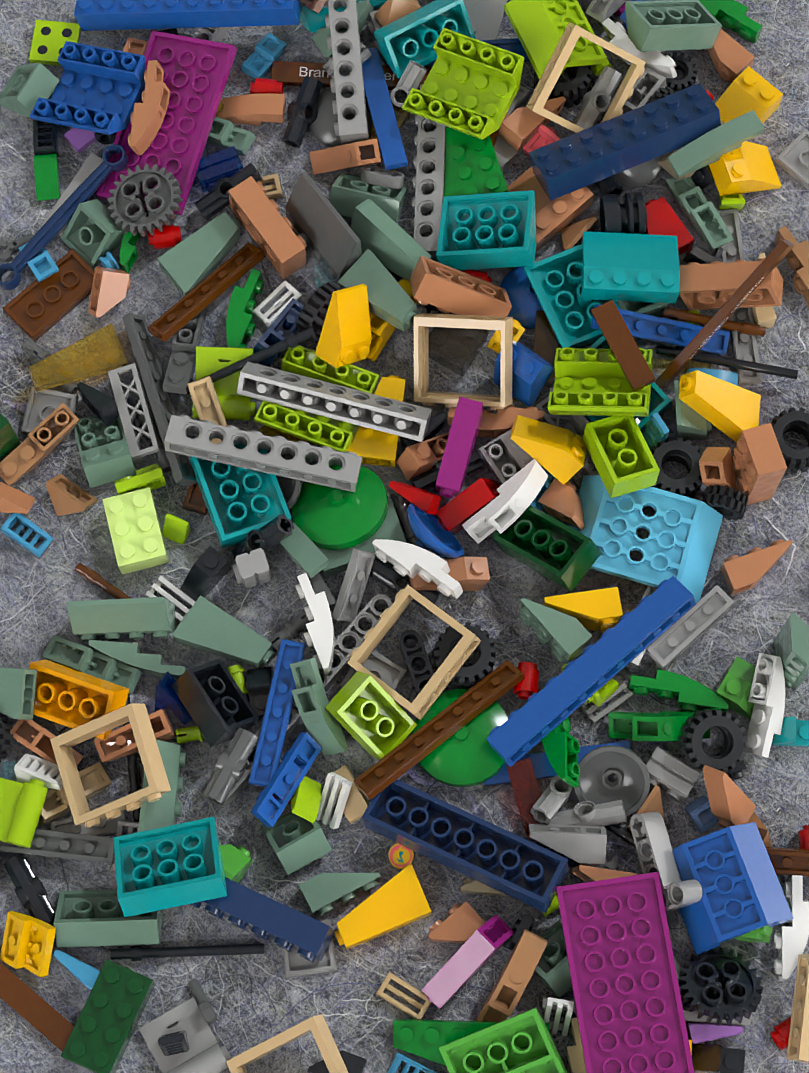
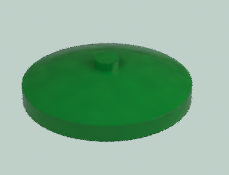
[292,465,389,550]
[412,689,508,787]

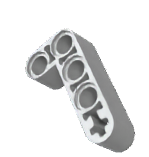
[630,811,703,911]

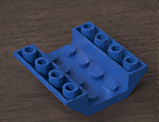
[30,41,145,135]
[673,822,794,955]

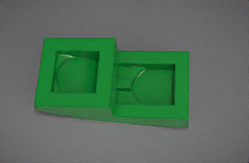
[34,154,61,201]
[120,231,141,273]

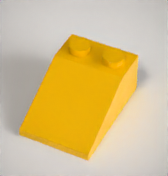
[715,66,783,124]
[709,141,782,196]
[315,284,372,368]
[510,415,587,485]
[543,587,623,633]

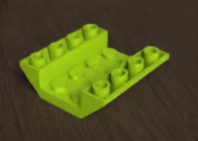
[503,0,613,79]
[402,28,524,140]
[254,346,379,453]
[548,347,652,416]

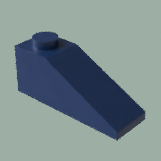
[253,298,304,367]

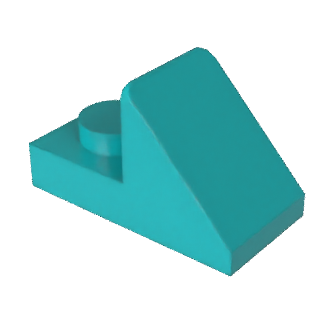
[771,716,809,747]

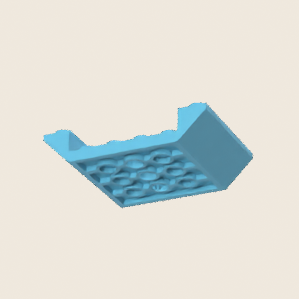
[569,475,723,604]

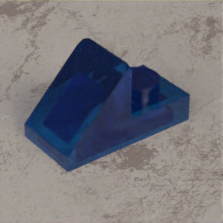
[155,671,192,725]

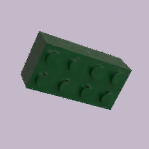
[491,505,601,592]
[61,959,156,1073]

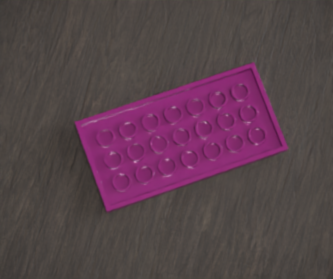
[96,31,237,216]
[556,872,694,1073]

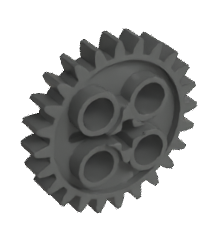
[107,164,183,237]

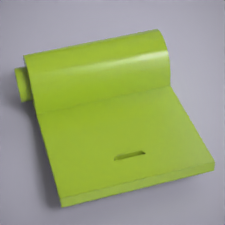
[193,346,256,421]
[0,777,48,848]

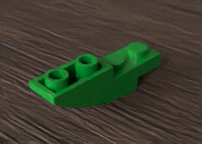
[699,0,762,44]
[226,268,265,348]
[628,669,729,712]
[609,711,711,741]
[542,716,580,787]

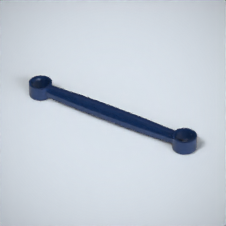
[0,144,128,290]

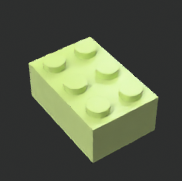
[102,487,169,575]

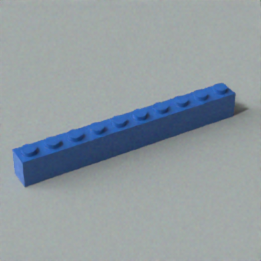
[74,0,301,31]
[486,576,696,767]

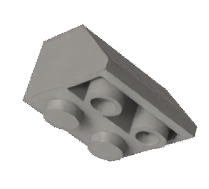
[611,67,667,114]
[479,429,543,484]

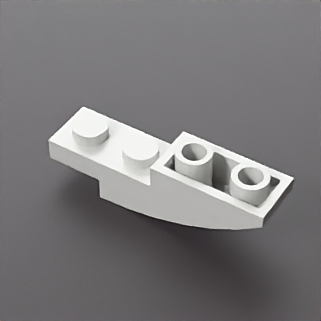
[602,17,677,78]
[462,459,548,544]
[372,539,463,599]
[295,573,334,675]
[745,653,785,758]
[774,875,809,981]

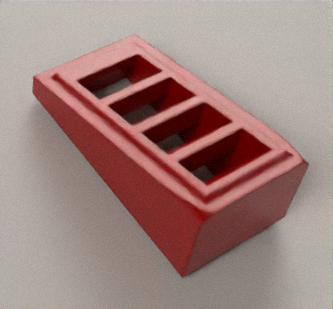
[389,481,442,515]

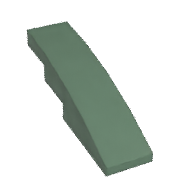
[667,110,765,178]
[207,117,256,156]
[665,177,734,251]
[278,522,330,578]
[42,635,142,695]
[88,640,186,680]

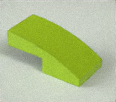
[291,776,322,823]

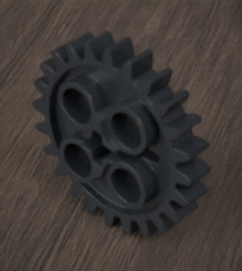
[678,947,763,1026]

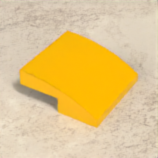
[0,911,56,977]

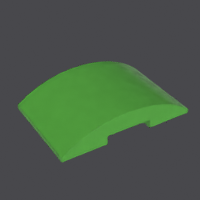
[439,1007,567,1073]

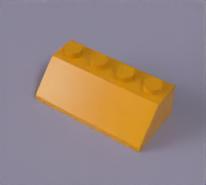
[29,660,129,740]

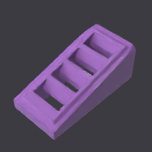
[686,1022,743,1044]

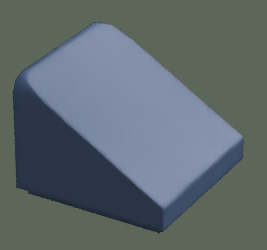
[684,795,719,833]

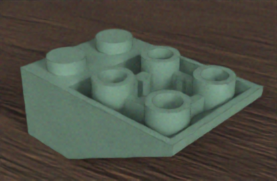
[74,408,136,488]
[518,598,592,664]

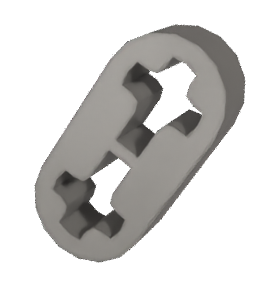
[360,165,404,189]

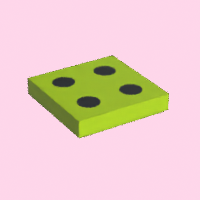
[29,19,81,66]

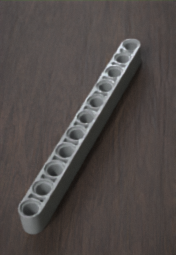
[211,594,392,808]

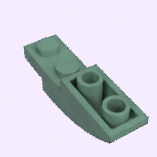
[290,657,348,756]

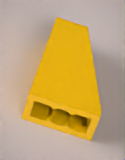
[679,370,761,443]
[348,375,406,468]
[334,864,431,950]

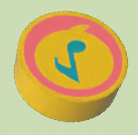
[388,843,414,869]

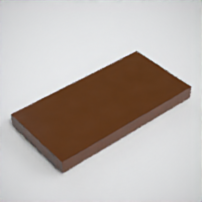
[2,249,94,342]

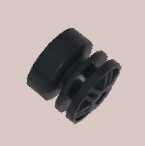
[599,192,647,234]

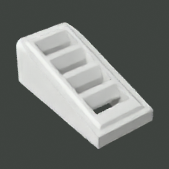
[14,754,63,790]

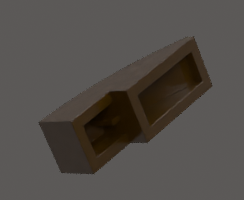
[534,311,558,383]

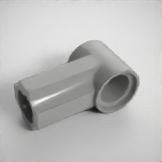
[391,60,428,107]
[530,775,573,824]

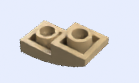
[325,765,369,824]

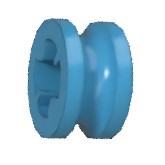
[98,252,120,269]

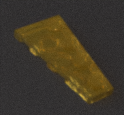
[29,323,127,392]

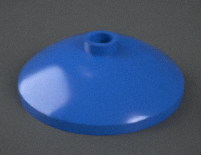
[500,266,543,329]
[407,503,465,559]

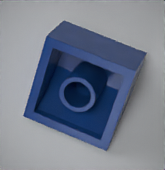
[493,341,555,407]

